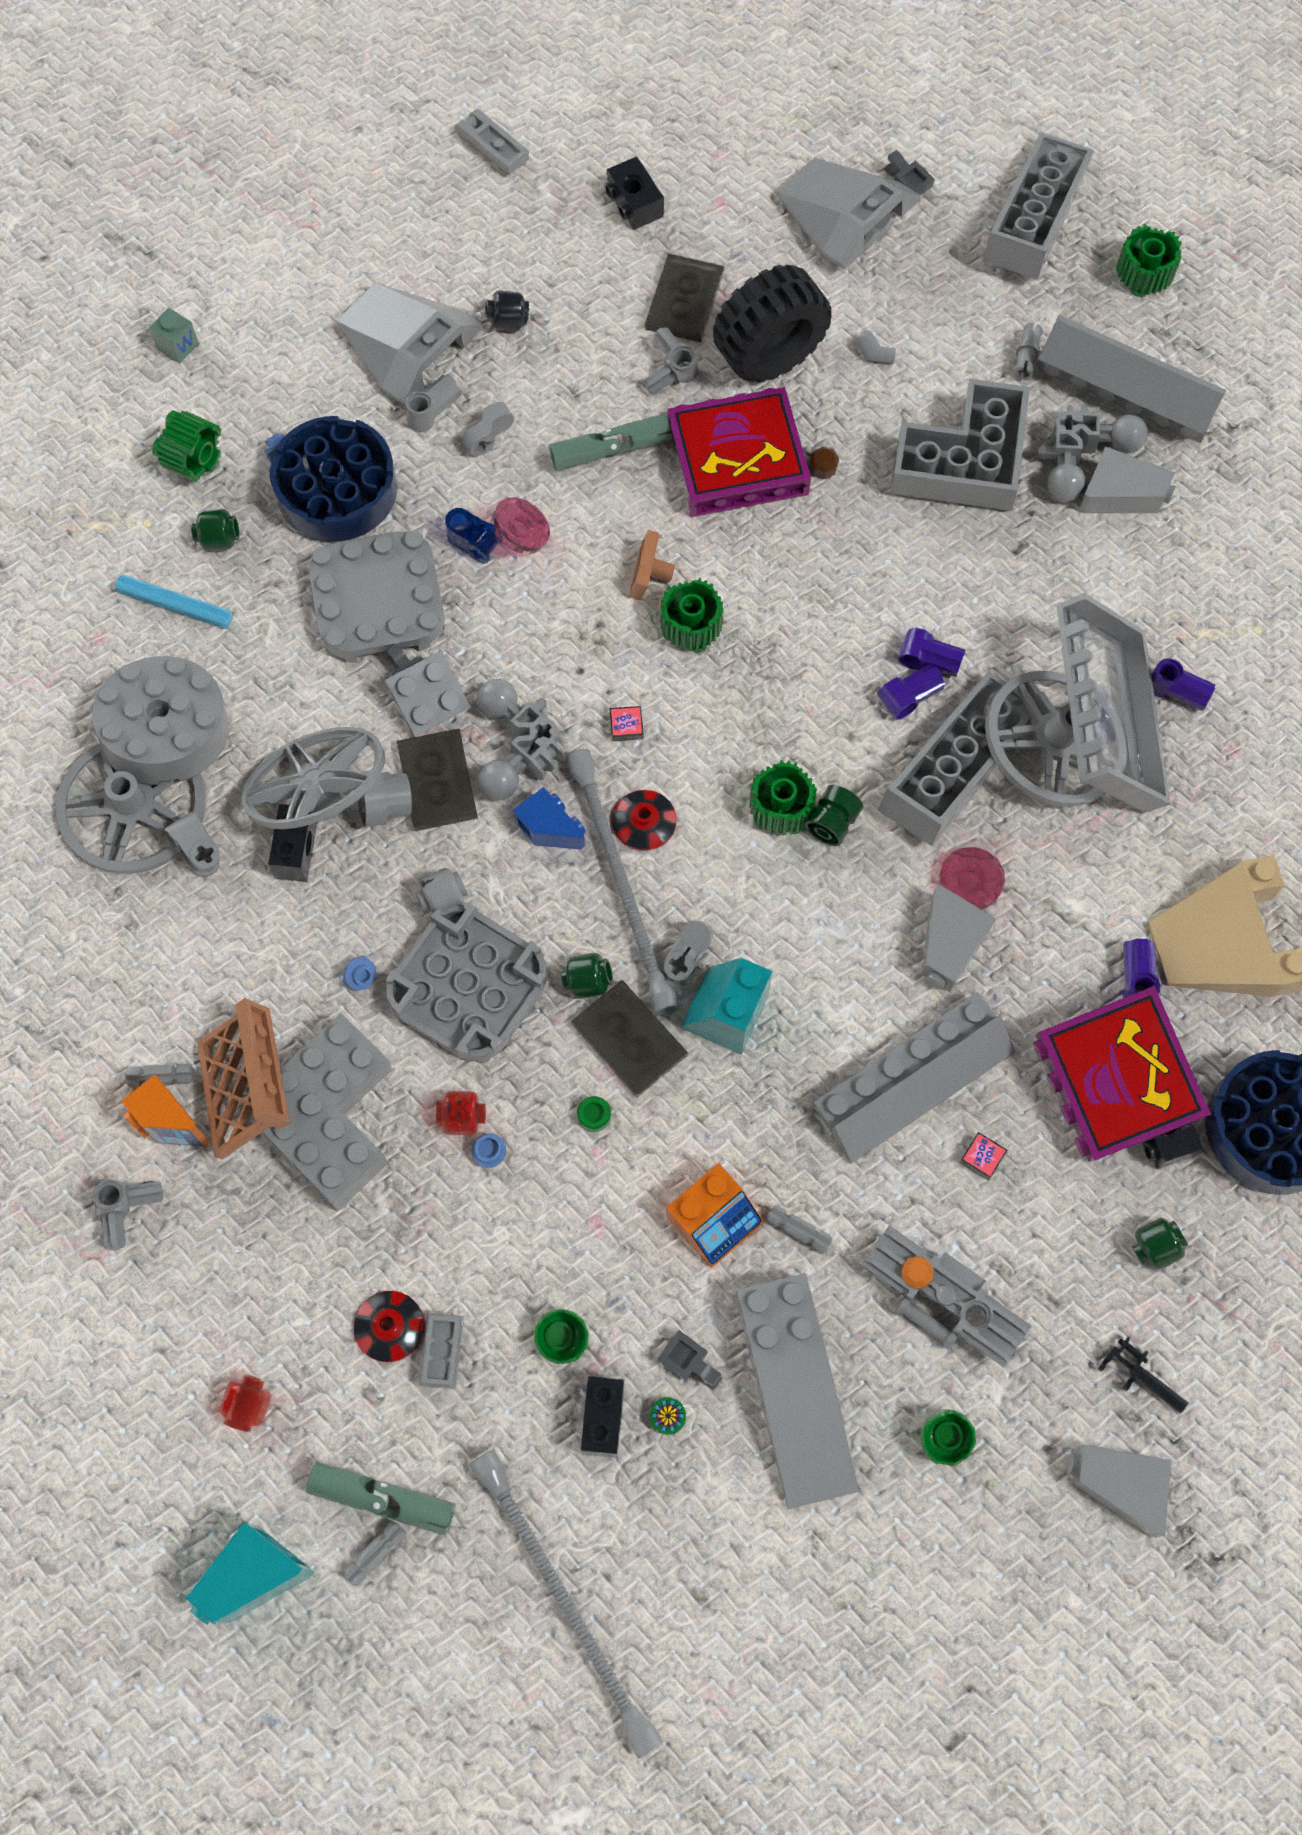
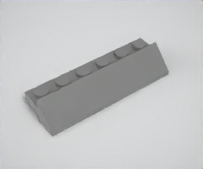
[1038,315,1226,443]
[812,992,1015,1164]

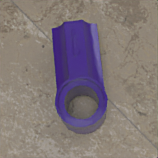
[898,628,966,677]
[1151,658,1216,711]
[877,664,945,720]
[1123,938,1161,998]

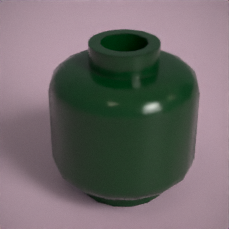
[191,509,240,552]
[561,952,613,999]
[1132,1218,1188,1270]

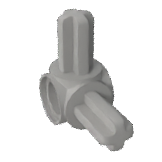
[644,327,698,394]
[92,1179,163,1251]

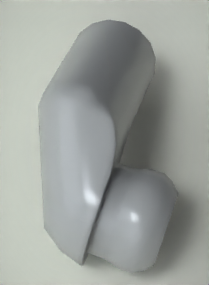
[857,331,896,364]

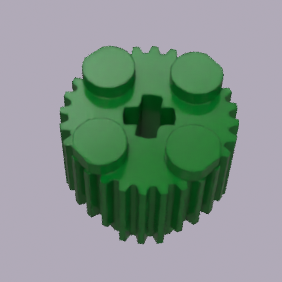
[1116,224,1182,298]
[152,410,222,482]
[660,578,724,653]
[749,760,817,835]

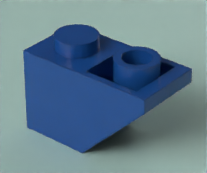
[513,787,586,850]

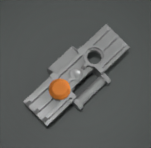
[861,1225,1031,1368]

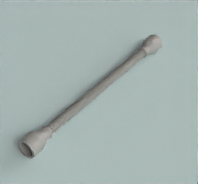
[566,749,680,1016]
[469,1450,663,1759]

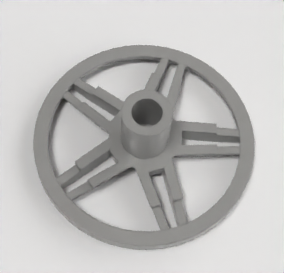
[985,671,1126,807]
[241,727,385,829]
[56,743,206,874]

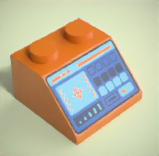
[121,1074,211,1147]
[666,1163,764,1268]

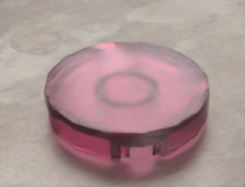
[491,497,550,554]
[938,847,1005,910]

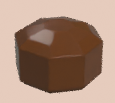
[808,447,839,479]

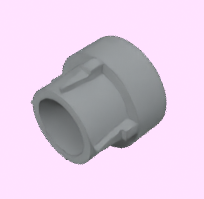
[357,770,412,827]

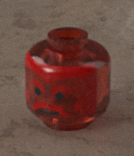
[436,1091,486,1136]
[219,1374,272,1432]

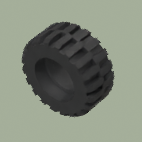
[713,265,832,383]

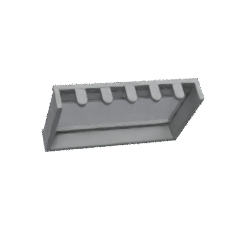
[1056,593,1170,814]

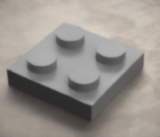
[384,651,471,737]

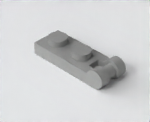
[455,109,530,175]

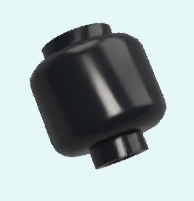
[485,290,529,332]

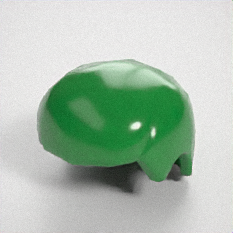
[534,1309,589,1364]
[921,1409,976,1466]

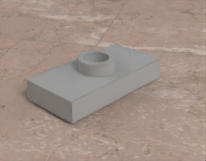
[419,1313,464,1390]

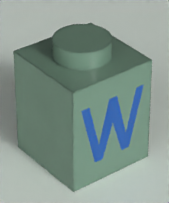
[149,307,199,363]

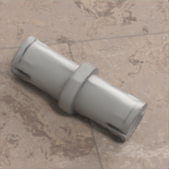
[1013,323,1043,380]

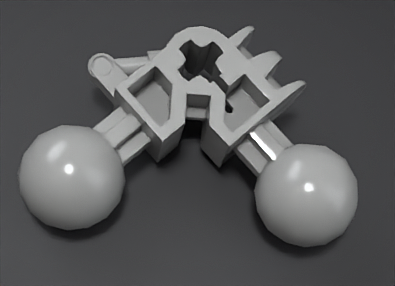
[1036,405,1148,502]
[477,679,565,800]

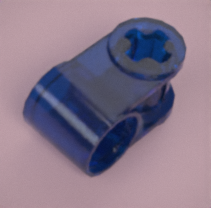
[445,508,505,564]

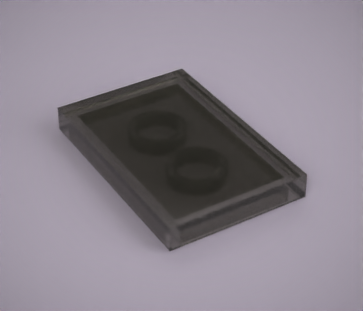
[645,253,724,343]
[397,728,478,831]
[571,980,688,1098]

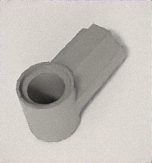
[405,374,461,432]

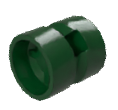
[805,784,864,846]

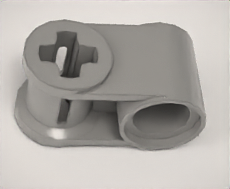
[163,811,220,877]

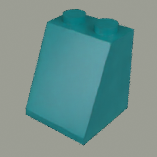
[680,958,773,1055]
[185,1522,315,1625]

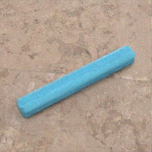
[115,575,233,628]

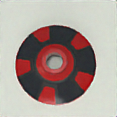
[612,790,677,851]
[354,1291,425,1362]

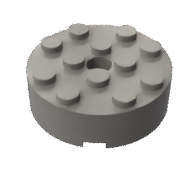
[92,656,229,785]

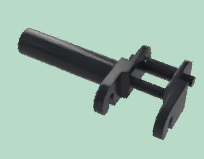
[1097,1336,1189,1414]

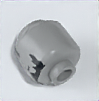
[416,868,467,913]

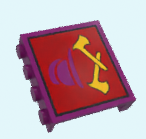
[667,387,811,517]
[1033,986,1211,1162]

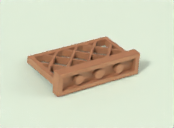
[197,998,290,1159]

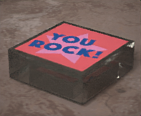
[610,706,644,742]
[959,1132,1008,1181]

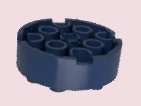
[269,416,398,542]
[1205,1050,1302,1195]

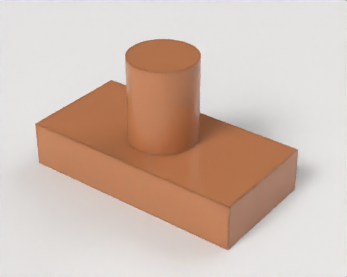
[629,530,675,600]

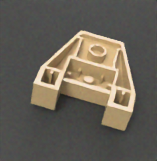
[1147,855,1302,997]

